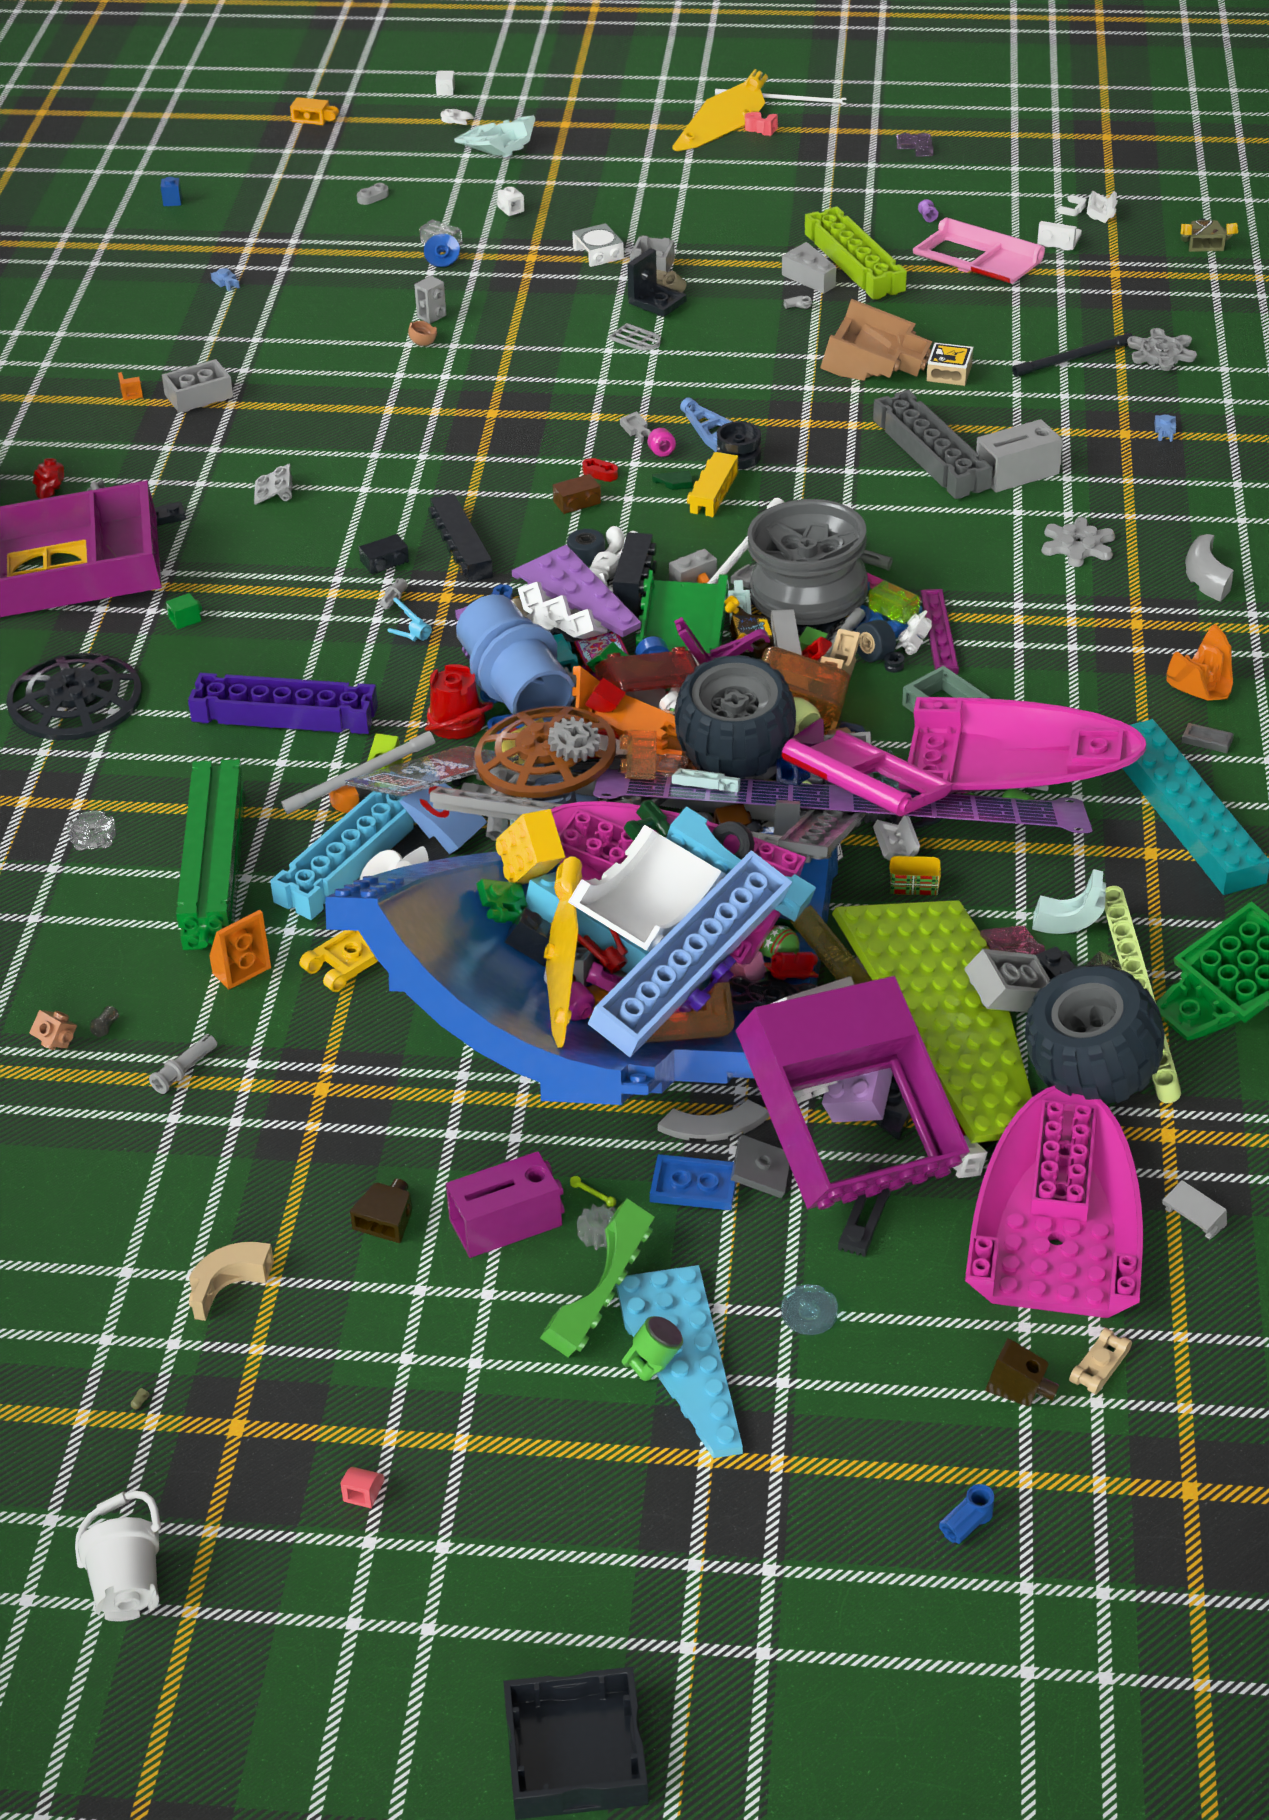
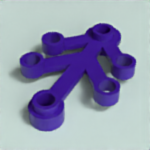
[678,955,736,1016]

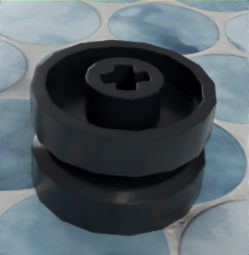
[717,421,761,469]

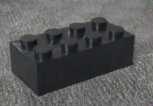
[613,532,657,619]

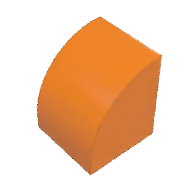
[329,782,360,813]

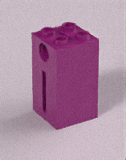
[446,1151,565,1258]

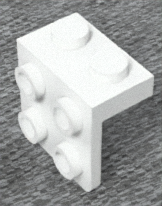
[1037,221,1082,250]

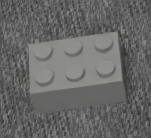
[162,359,233,413]
[964,949,1050,1013]

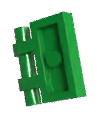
[476,879,528,923]

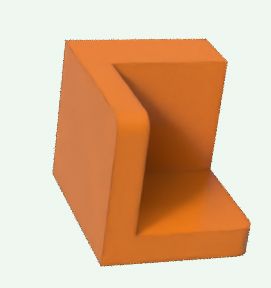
[118,372,143,401]

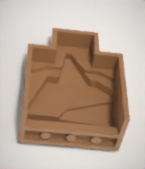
[820,299,932,381]

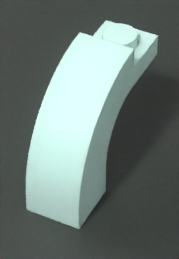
[1032,869,1106,934]

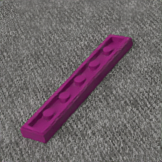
[920,589,959,674]

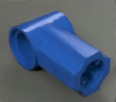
[939,1484,994,1544]

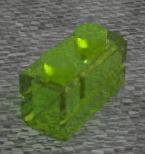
[869,580,920,624]

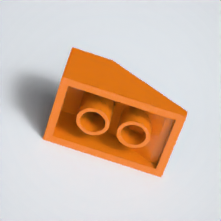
[210,910,271,990]

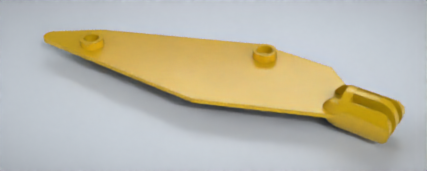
[672,69,768,151]
[544,857,582,1048]

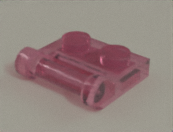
[980,926,1045,955]

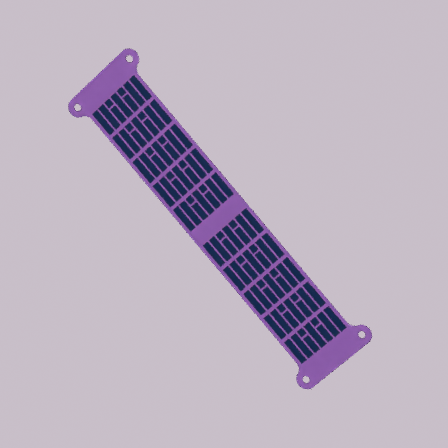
[593,769,1092,833]

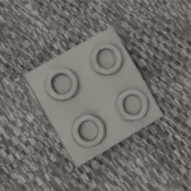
[254,463,292,505]

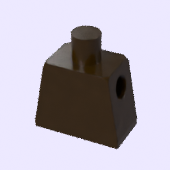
[350,1179,412,1243]
[985,1338,1060,1406]

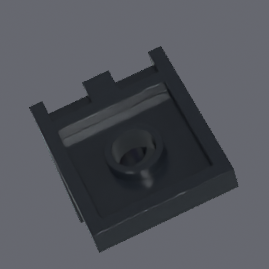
[627,248,687,317]

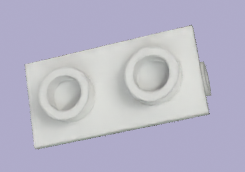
[895,610,932,655]

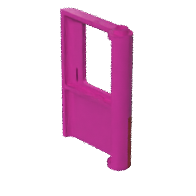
[782,730,953,816]

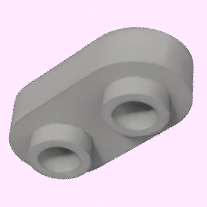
[357,183,389,205]

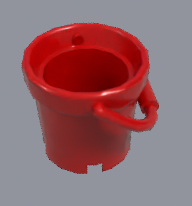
[425,664,494,739]

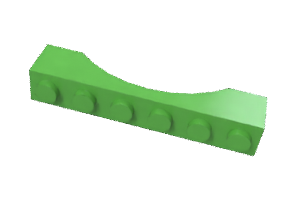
[540,1198,655,1357]

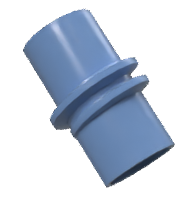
[456,594,575,726]

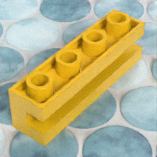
[687,452,738,517]

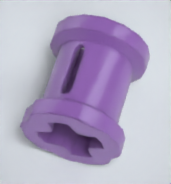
[918,199,939,222]

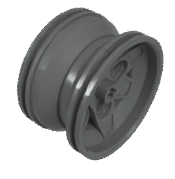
[747,499,868,625]

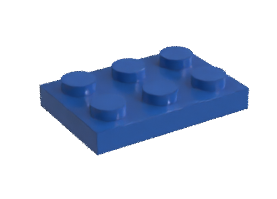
[649,1154,737,1211]

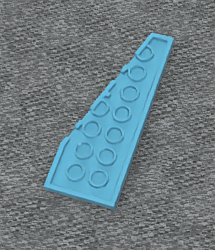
[616,1265,743,1458]

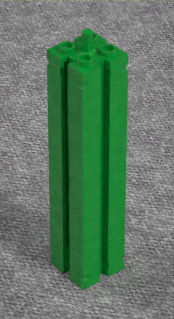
[176,759,246,950]

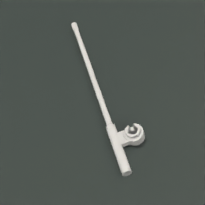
[715,89,846,105]

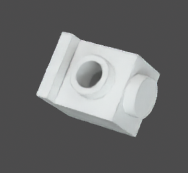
[953,1136,987,1178]

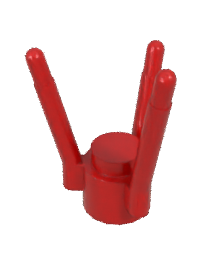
[577,928,628,974]

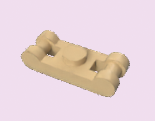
[1069,1328,1132,1395]

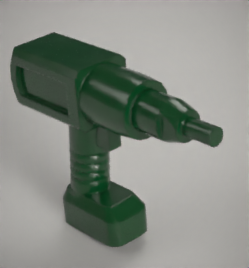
[624,800,670,841]

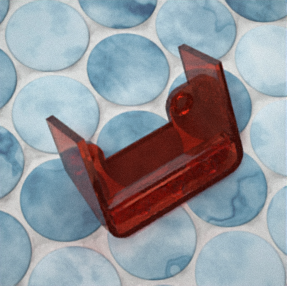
[594,647,698,692]

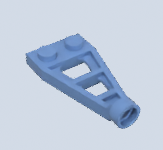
[680,398,733,452]

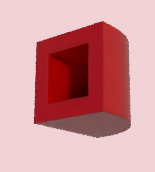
[585,678,626,713]

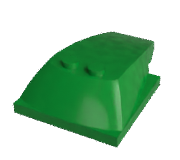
[1156,901,1269,1041]

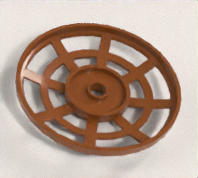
[474,706,617,798]

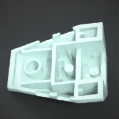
[454,115,535,157]

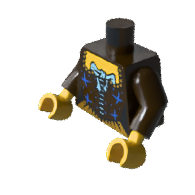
[725,595,774,659]

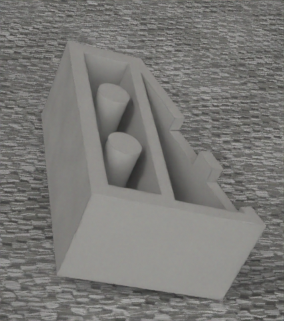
[782,242,836,294]

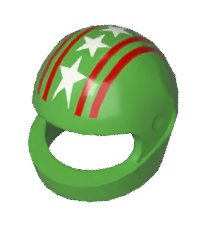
[759,925,800,972]

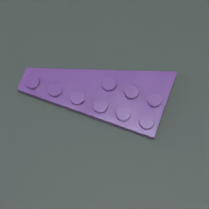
[512,545,641,637]

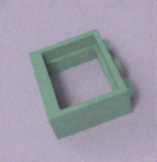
[902,666,990,713]

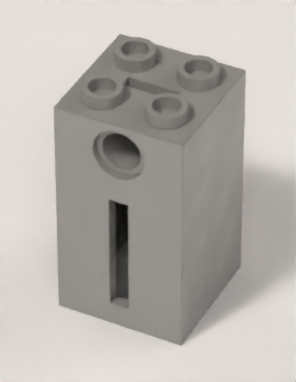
[976,419,1063,493]

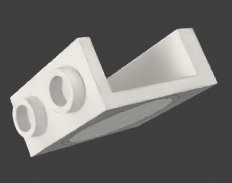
[573,223,624,267]

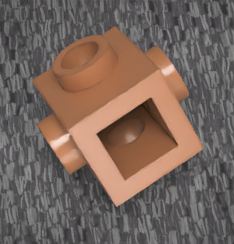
[29,1010,77,1050]

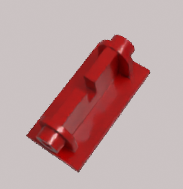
[763,952,818,980]

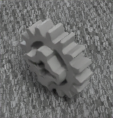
[548,717,601,763]

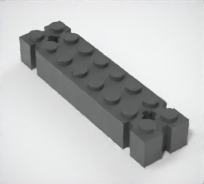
[873,390,992,499]

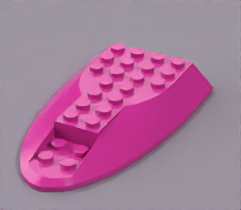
[899,697,1146,793]

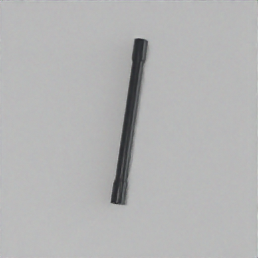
[1012,333,1133,377]

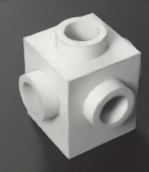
[497,187,524,216]

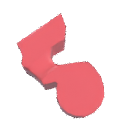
[745,112,778,136]

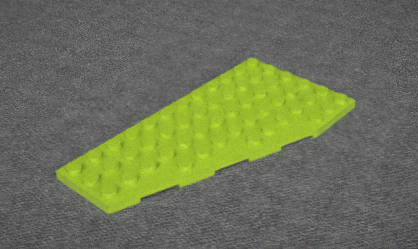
[832,900,1032,1143]

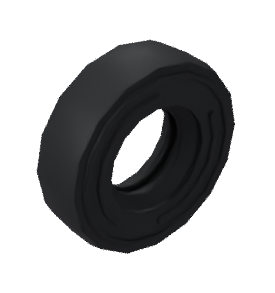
[712,821,755,860]

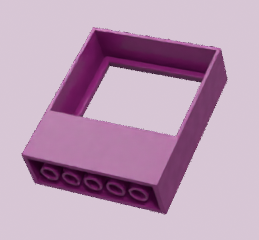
[735,976,970,1210]

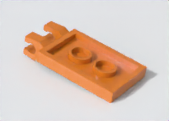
[590,695,677,750]

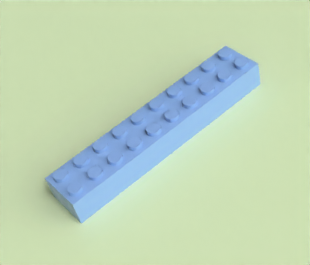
[588,850,792,1057]

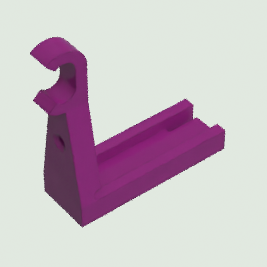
[674,617,770,665]

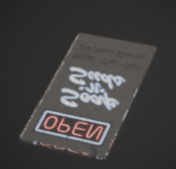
[345,745,519,796]

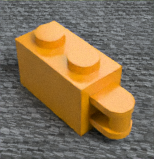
[290,97,339,125]

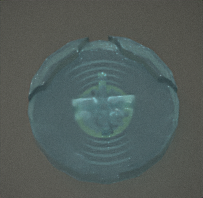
[781,1284,838,1335]

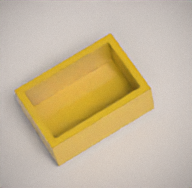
[496,809,565,884]

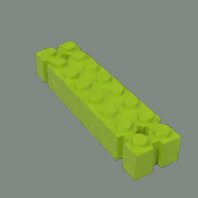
[805,207,907,299]

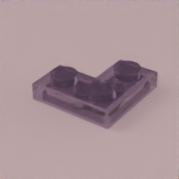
[896,132,933,157]

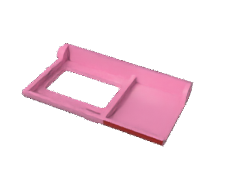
[913,217,1045,284]

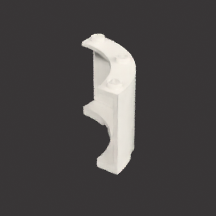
[568,825,727,951]

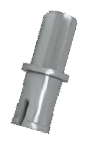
[379,578,408,609]

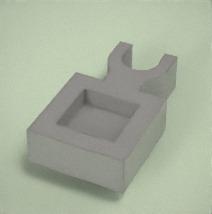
[620,411,651,443]

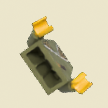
[1181,218,1238,252]

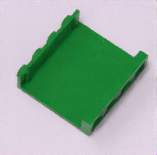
[636,570,729,658]

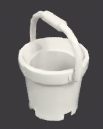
[75,1490,161,1621]

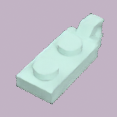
[728,580,752,623]
[672,768,741,792]

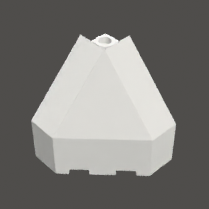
[518,573,608,639]

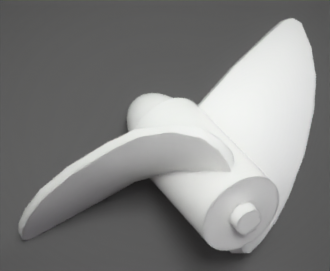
[360,846,429,880]

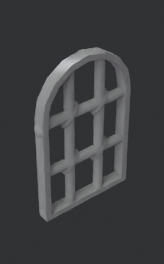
[609,323,660,350]

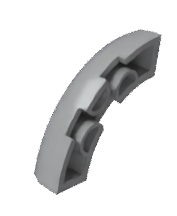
[1185,534,1234,602]

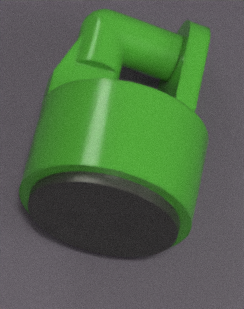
[622,1316,683,1381]

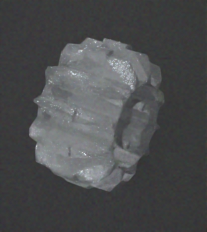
[577,1203,616,1251]

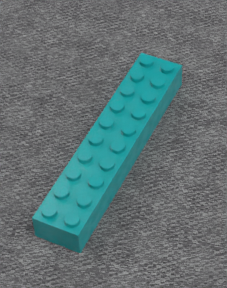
[1122,719,1269,895]

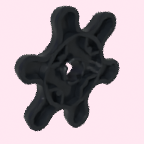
[729,971,816,1011]

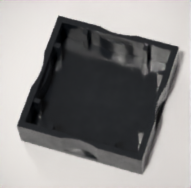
[503,1667,648,1820]

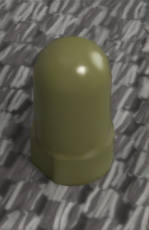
[131,1388,150,1410]

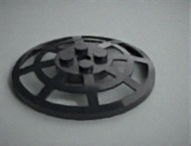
[6,653,142,740]

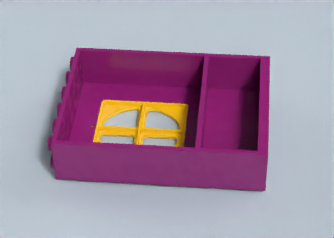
[0,480,162,617]

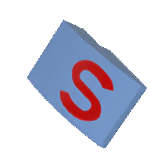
[399,774,487,854]

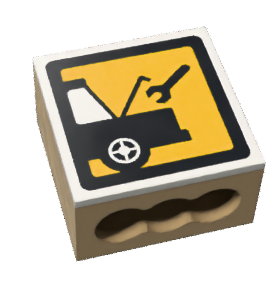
[927,343,973,386]

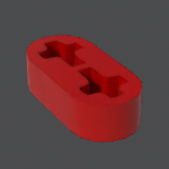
[582,458,618,482]

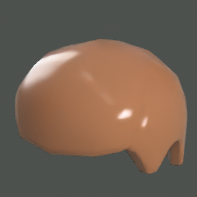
[408,321,437,346]

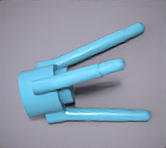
[387,597,432,641]

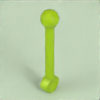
[570,1176,616,1207]

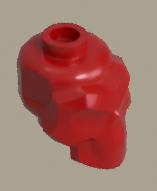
[32,458,64,499]

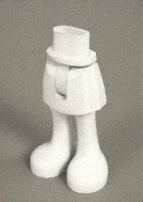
[589,526,638,580]

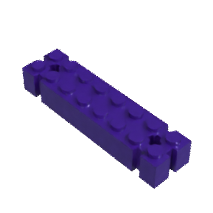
[188,673,378,734]

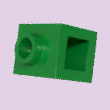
[166,593,202,630]

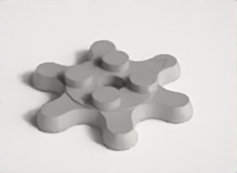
[1127,328,1197,371]
[1041,517,1115,567]

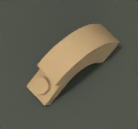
[816,629,861,687]
[189,1242,274,1321]

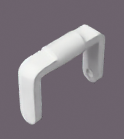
[1057,195,1086,216]

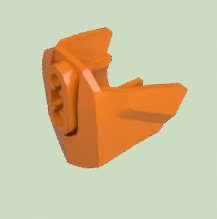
[1166,624,1233,700]

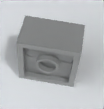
[630,235,675,272]

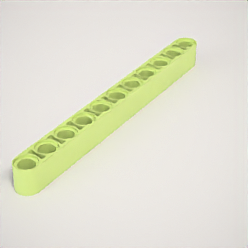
[1104,886,1181,1103]

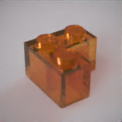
[619,730,657,779]

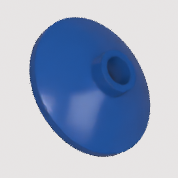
[424,234,460,267]

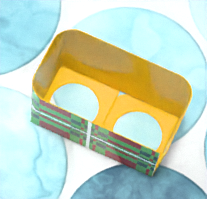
[890,856,941,895]

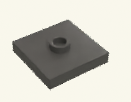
[731,1134,789,1198]

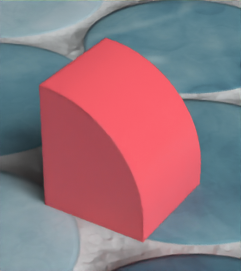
[340,1467,385,1509]

